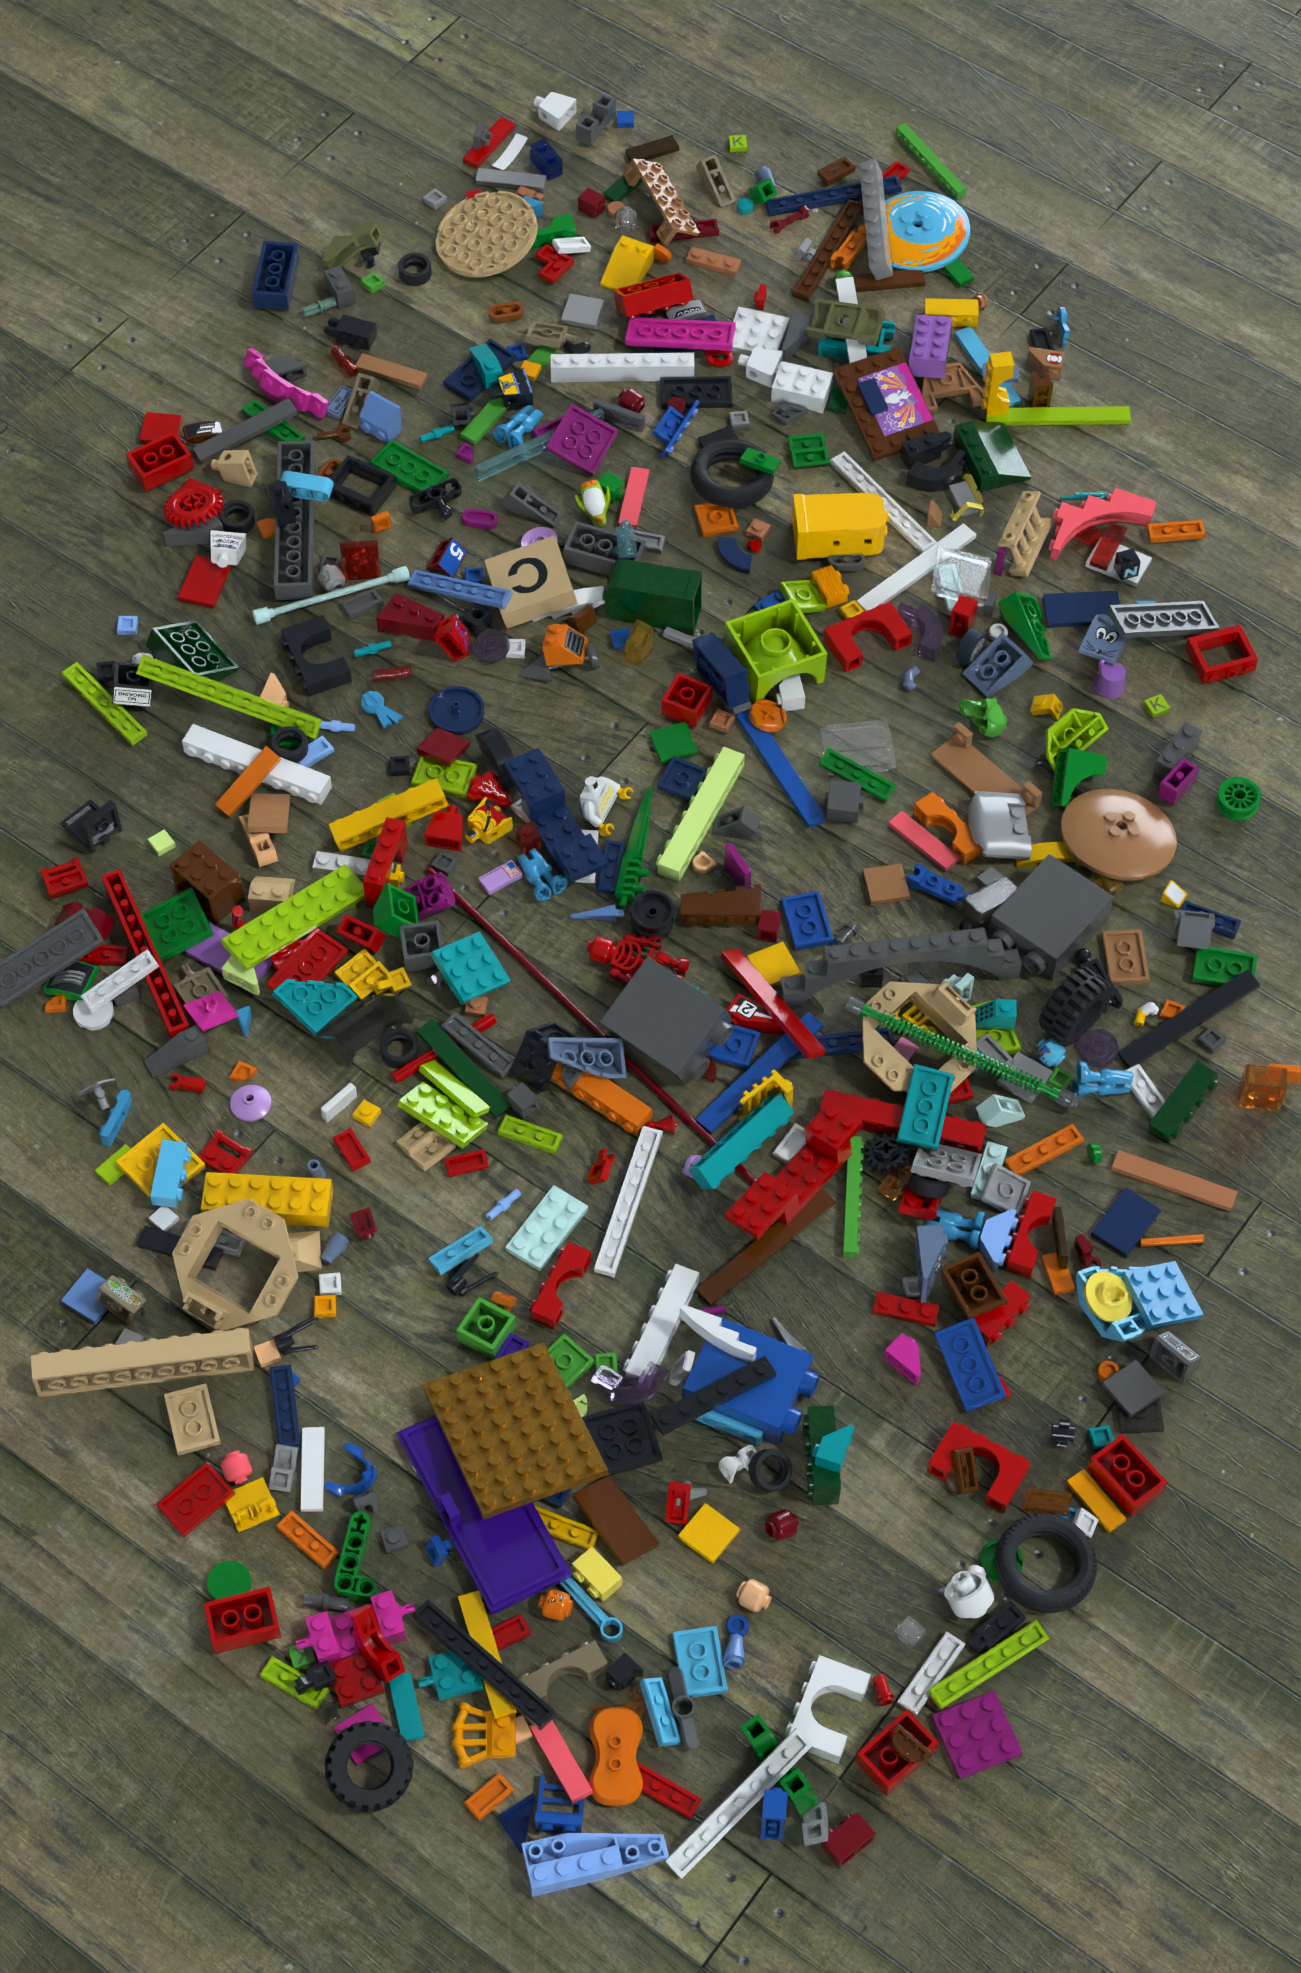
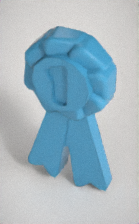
[1053,307,1070,348]
[361,691,403,729]

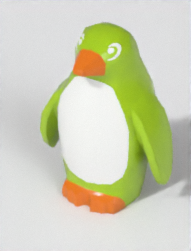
[575,480,611,528]

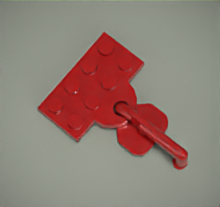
[232,906,348,991]

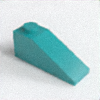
[469,343,503,389]

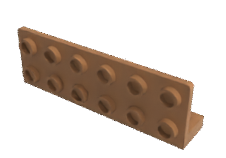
[623,158,700,245]
[931,722,1043,817]

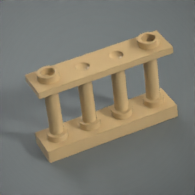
[998,491,1053,577]

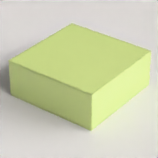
[148,829,176,856]

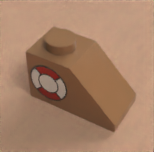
[1027,347,1065,380]

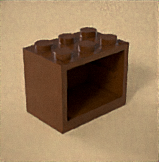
[170,840,245,924]

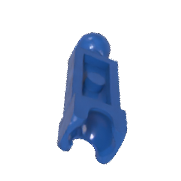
[906,863,976,909]

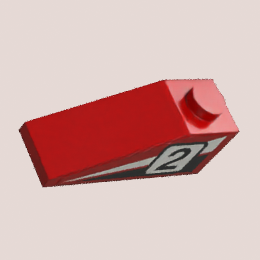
[726,993,785,1035]

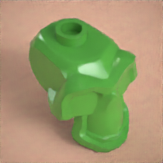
[958,697,1007,738]

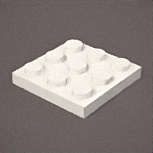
[732,307,790,355]

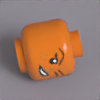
[539,1589,573,1621]

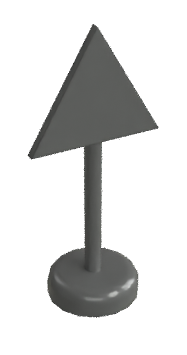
[518,641,600,682]

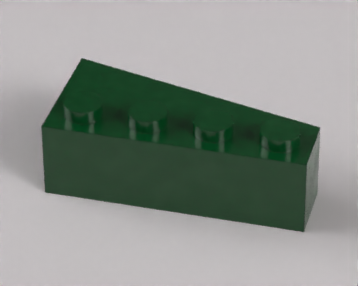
[1149,1059,1219,1143]

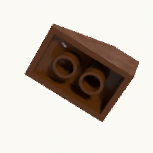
[941,1252,1008,1320]

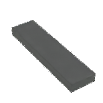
[441,1012,514,1079]

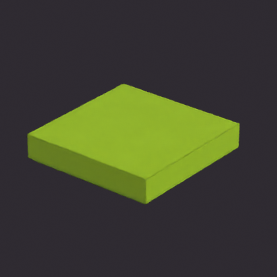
[778,580,827,613]

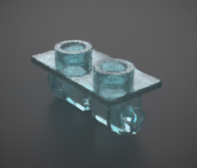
[616,520,637,558]

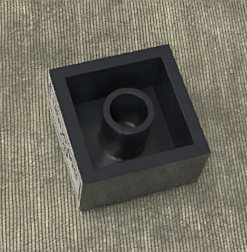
[112,662,153,707]

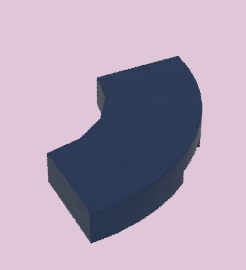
[718,537,752,574]

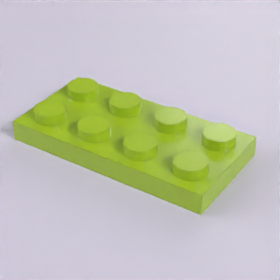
[397,1082,488,1148]

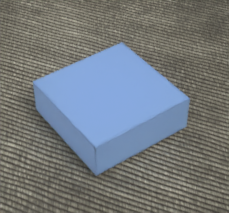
[117,616,138,635]

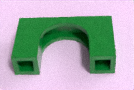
[740,1714,820,1816]

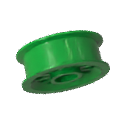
[1216,777,1261,821]

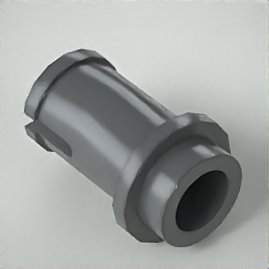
[834,922,858,945]

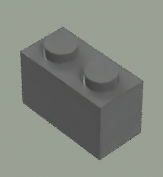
[324,266,355,309]

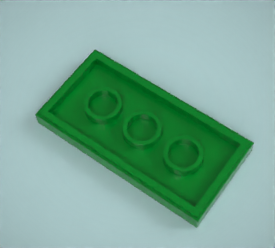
[369,439,449,493]

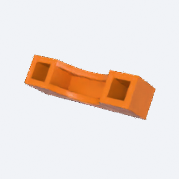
[914,792,983,865]

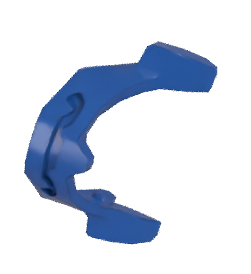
[324,1443,377,1496]

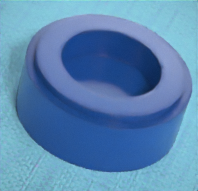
[726,1615,749,1637]

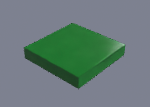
[649,722,698,765]

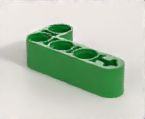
[334,1511,377,1604]

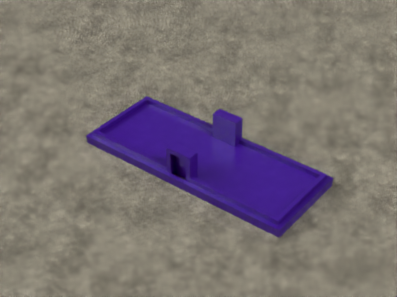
[396,1415,571,1615]

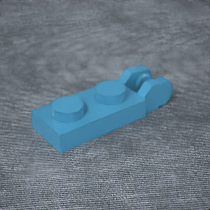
[99,1090,133,1148]

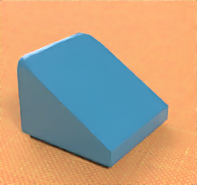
[523,196,543,218]
[236,1006,252,1037]

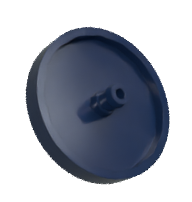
[429,686,484,736]

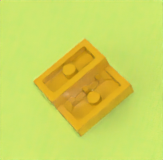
[334,948,388,1001]

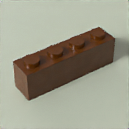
[681,884,761,927]

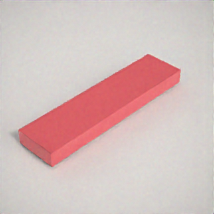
[618,467,649,529]
[888,811,960,872]
[530,1720,593,1804]

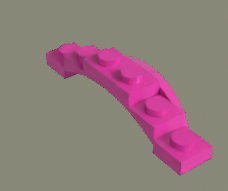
[243,348,329,419]

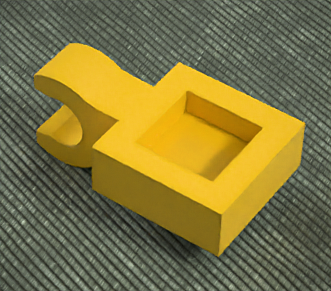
[373,967,412,994]

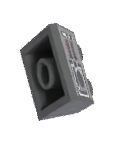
[1149,1331,1202,1384]

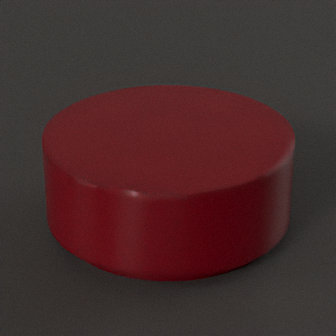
[667,397,685,413]

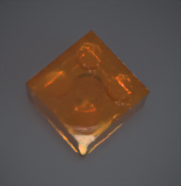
[1239,1064,1287,1111]

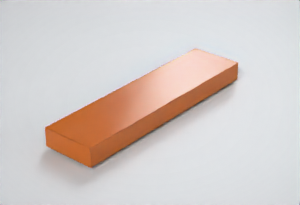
[215,746,282,818]
[1003,1123,1084,1176]

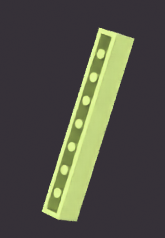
[656,747,745,882]

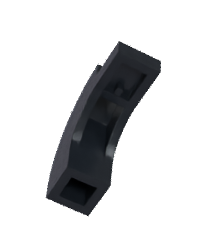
[906,449,967,492]
[475,728,515,789]

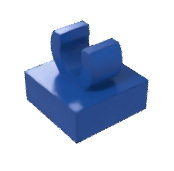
[425,1535,453,1567]

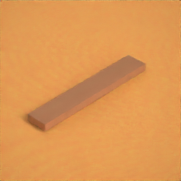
[1111,1150,1238,1212]

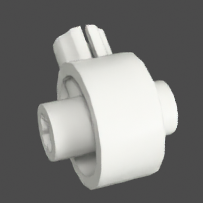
[944,1565,994,1618]

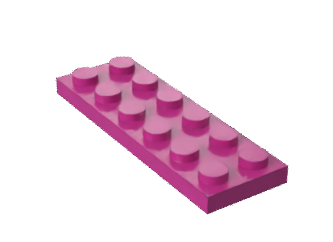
[625,317,736,351]

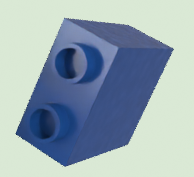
[682,1316,820,1446]

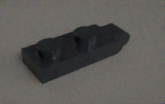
[969,1601,1026,1653]

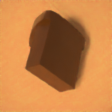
[565,605,598,635]

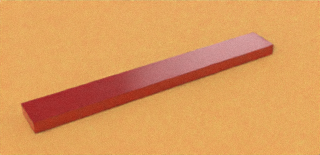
[720,948,826,1059]

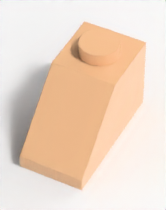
[260,673,289,707]

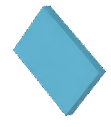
[672,1626,728,1698]

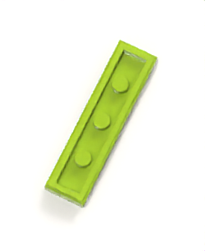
[419,1060,490,1118]

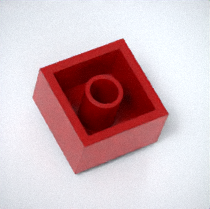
[661,673,713,728]

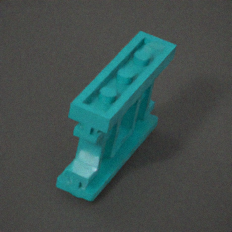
[818,320,896,360]

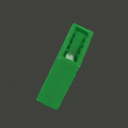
[1050,748,1107,807]

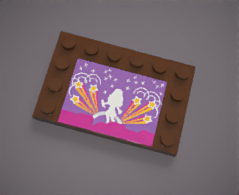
[833,347,940,461]

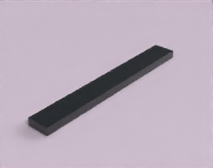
[1118,970,1260,1068]
[412,1599,557,1731]

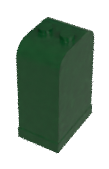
[602,559,702,636]

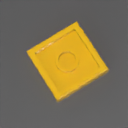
[747,942,801,987]
[678,1503,740,1564]

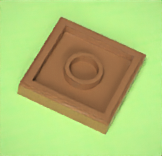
[863,863,910,905]

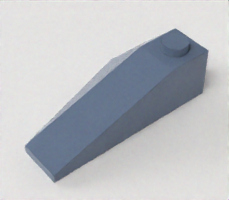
[547,1037,627,1079]

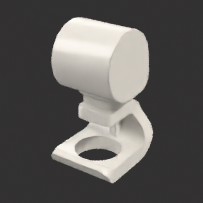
[719,1445,757,1484]

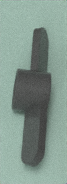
[669,1667,698,1750]

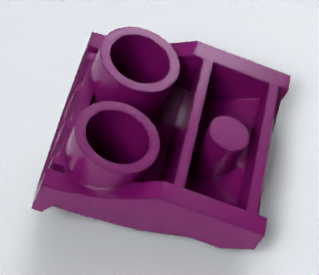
[404,872,455,921]

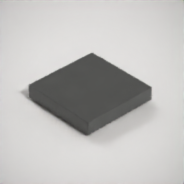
[1102,1360,1164,1417]

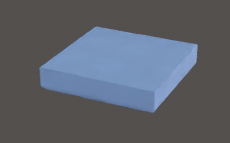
[61,1269,107,1325]

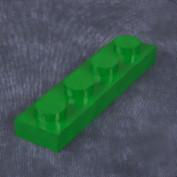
[242,399,306,441]
[818,748,896,803]

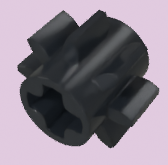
[1051,1419,1075,1447]

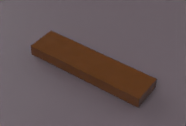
[853,270,925,292]

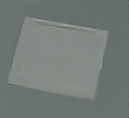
[931,545,992,609]
[820,720,897,777]

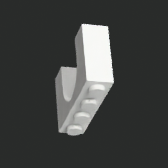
[785,1655,871,1764]

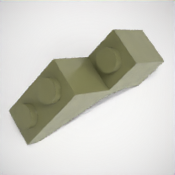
[322,222,383,270]

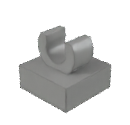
[793,237,816,262]

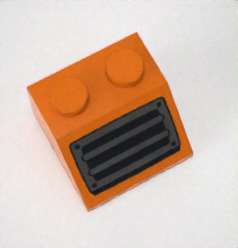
[542,624,588,666]

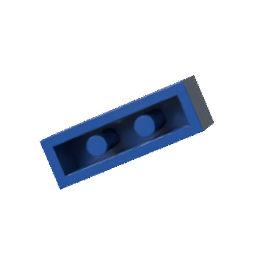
[760,1787,788,1841]

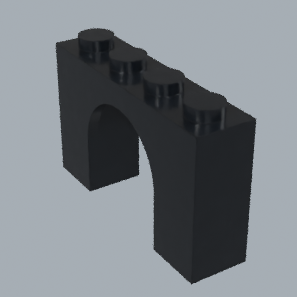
[279,615,352,697]

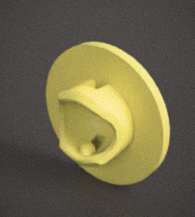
[1084,1271,1133,1323]

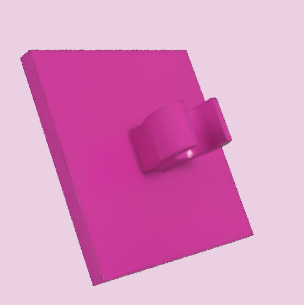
[183,990,239,1032]
[333,1703,386,1765]

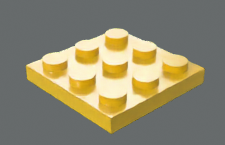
[116,1122,205,1199]

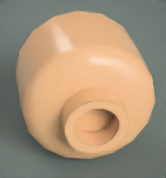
[736,1579,771,1613]

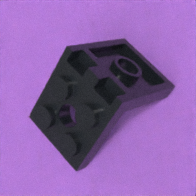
[61,799,122,854]
[510,1021,579,1092]

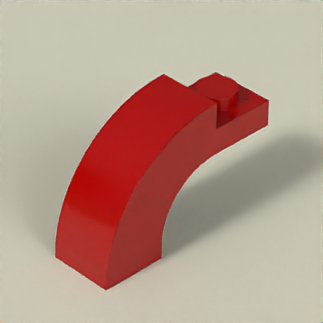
[349,1604,405,1683]

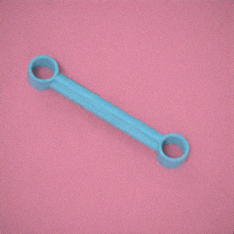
[559,1577,623,1644]

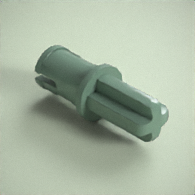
[302,296,337,317]

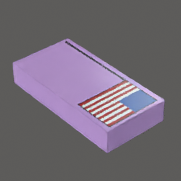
[478,860,523,895]

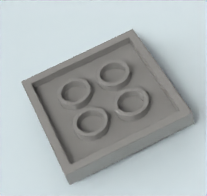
[911,1144,982,1187]

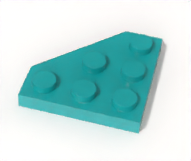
[272,979,358,1036]

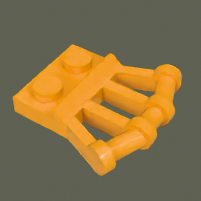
[452,1702,516,1769]

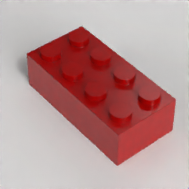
[613,272,693,318]

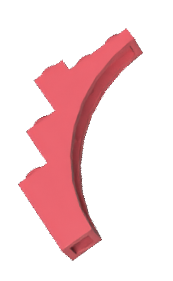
[1048,488,1157,560]

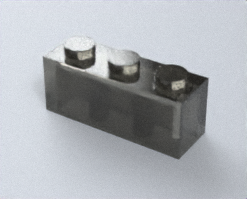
[959,877,1017,927]

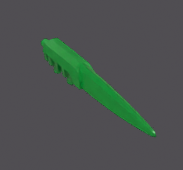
[615,785,653,908]

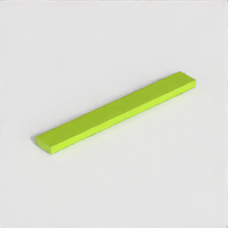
[985,406,1131,426]

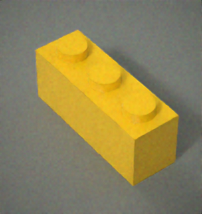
[924,298,979,328]

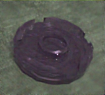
[472,629,510,663]
[1078,1029,1119,1067]

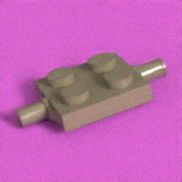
[517,321,577,349]
[174,964,229,1004]

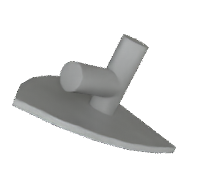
[77,1078,117,1110]

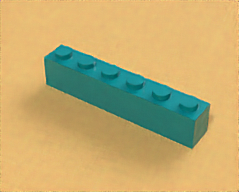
[688,1093,794,1190]

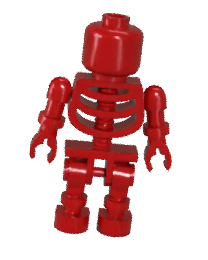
[586,934,690,986]

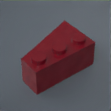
[376,592,445,642]

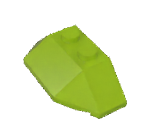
[1046,708,1109,772]

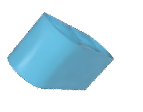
[280,471,334,502]

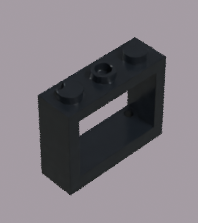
[330,455,396,516]

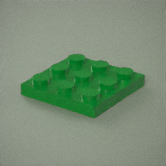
[140,887,215,963]

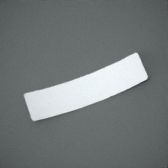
[492,133,528,170]

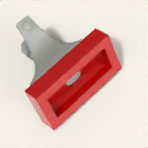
[665,1480,707,1525]

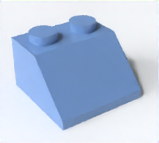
[359,391,402,443]

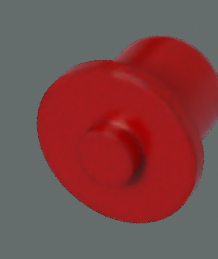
[747,539,762,552]

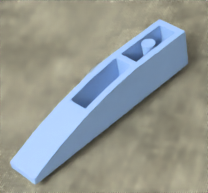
[522,1833,669,1897]

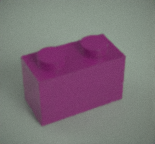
[1158,758,1199,806]

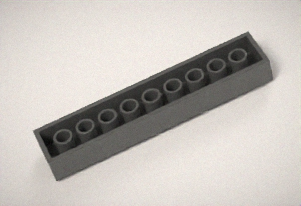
[274,440,316,600]

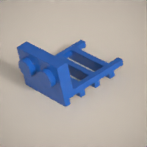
[534,1774,585,1834]

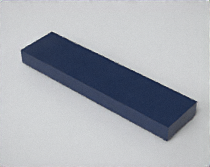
[269,1364,301,1448]

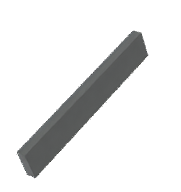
[193,398,298,464]

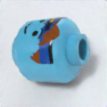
[1036,1038,1066,1068]

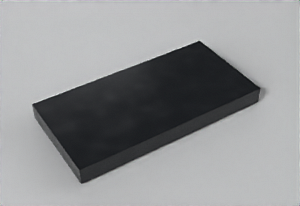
[660,376,733,409]

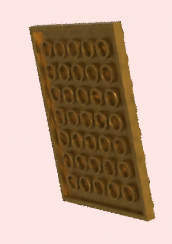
[423,1342,608,1520]

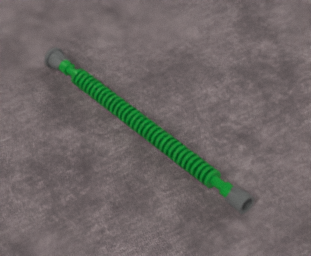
[844,995,1080,1111]

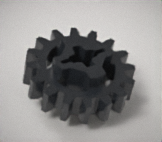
[864,1133,910,1175]

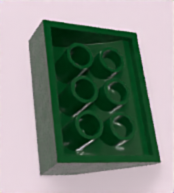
[953,421,1031,493]
[145,620,239,694]

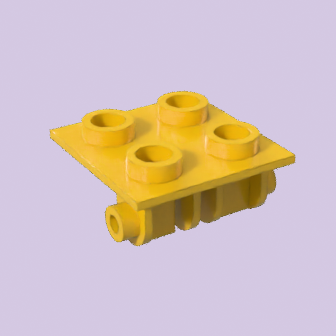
[226,1477,280,1533]

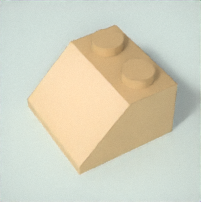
[248,876,295,913]

